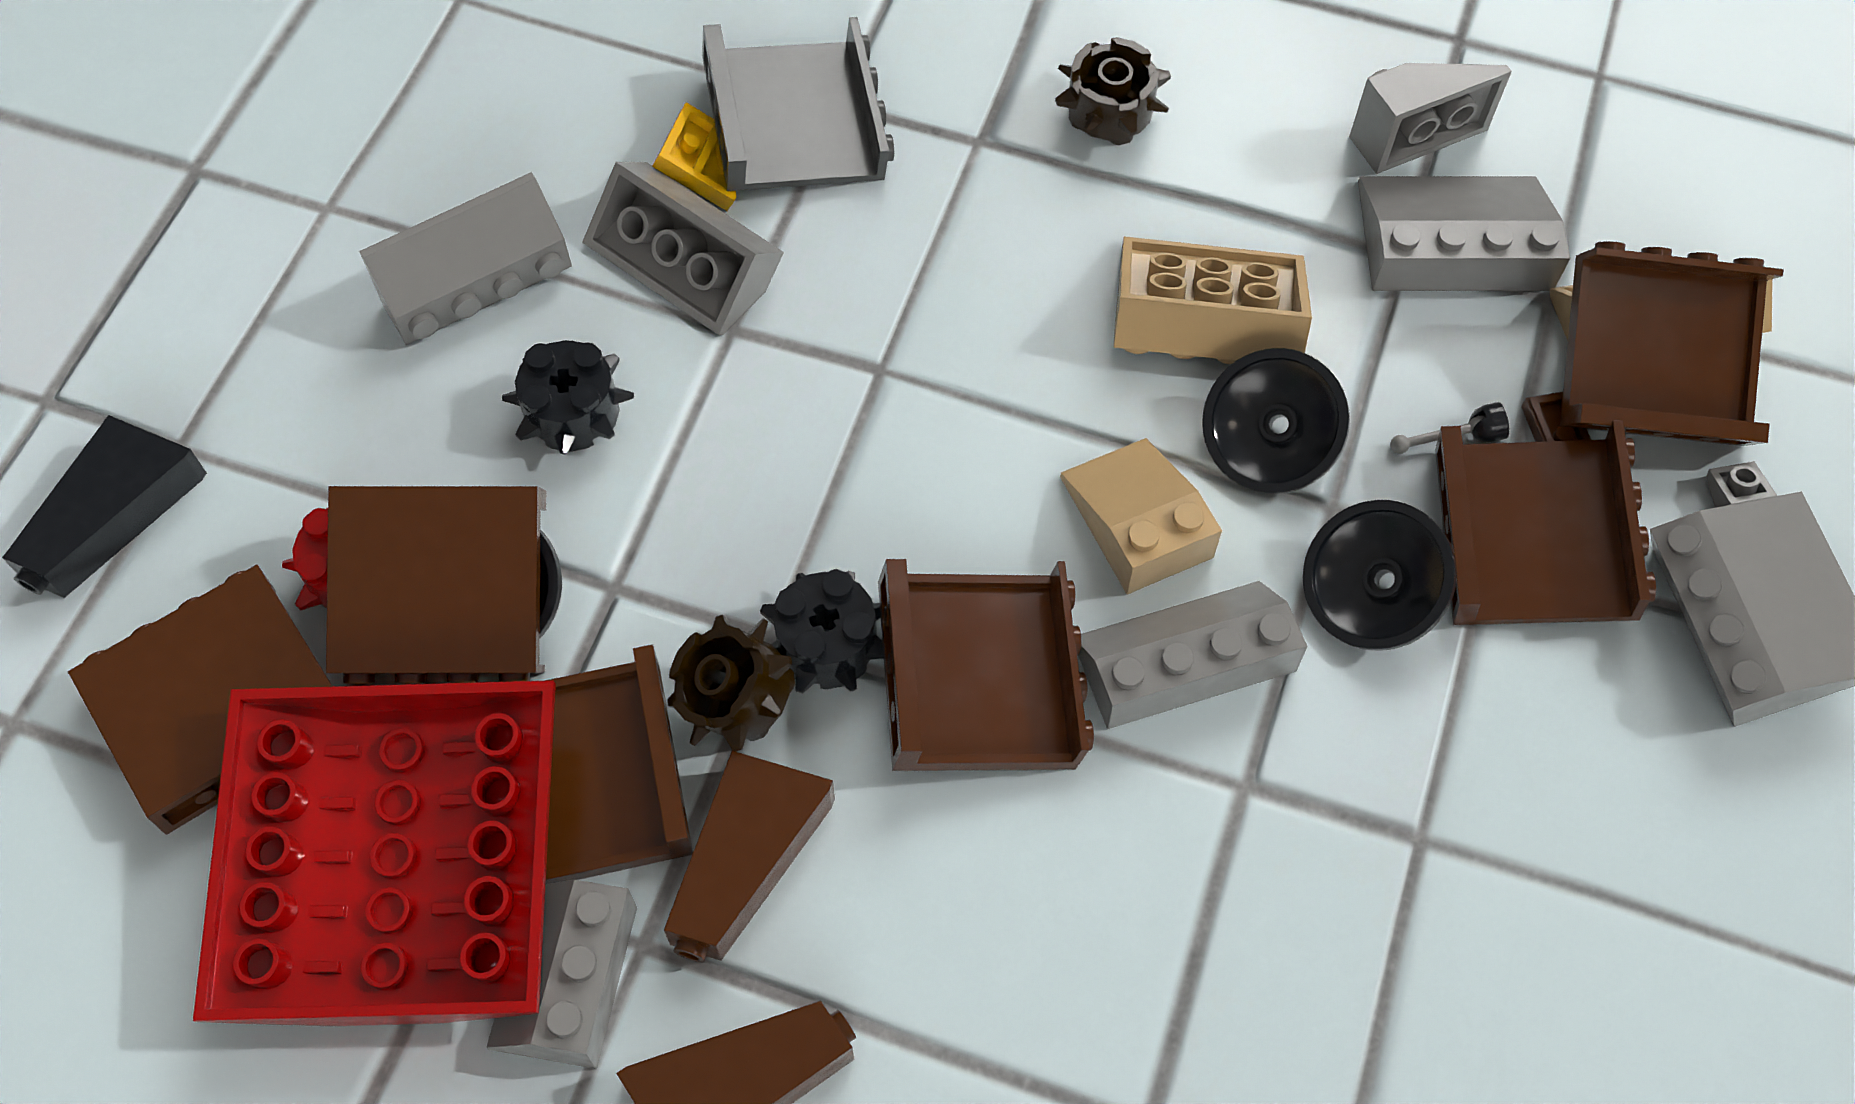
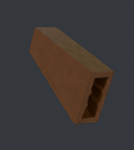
[664,751,835,962]
[616,1001,856,1104]

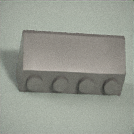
[582,162,784,335]
[359,172,572,345]
[1078,581,1308,729]

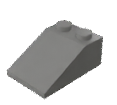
[1349,63,1512,174]

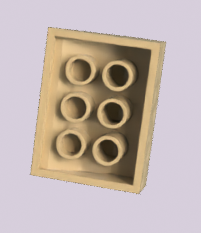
[1114,236,1312,364]

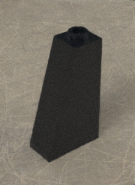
[2,415,207,598]

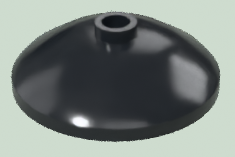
[1202,348,1350,494]
[1303,500,1457,651]

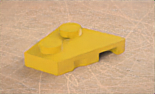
[652,102,737,211]

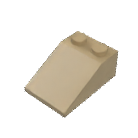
[1060,438,1222,595]

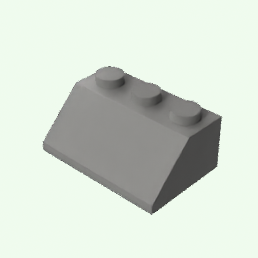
[487,879,637,1069]

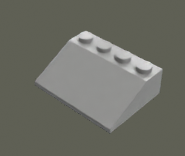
[1358,176,1570,291]
[1650,491,1855,727]

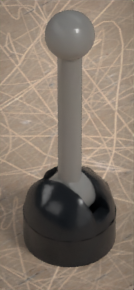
[1390,402,1509,454]

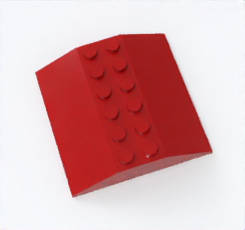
[193,680,556,1026]

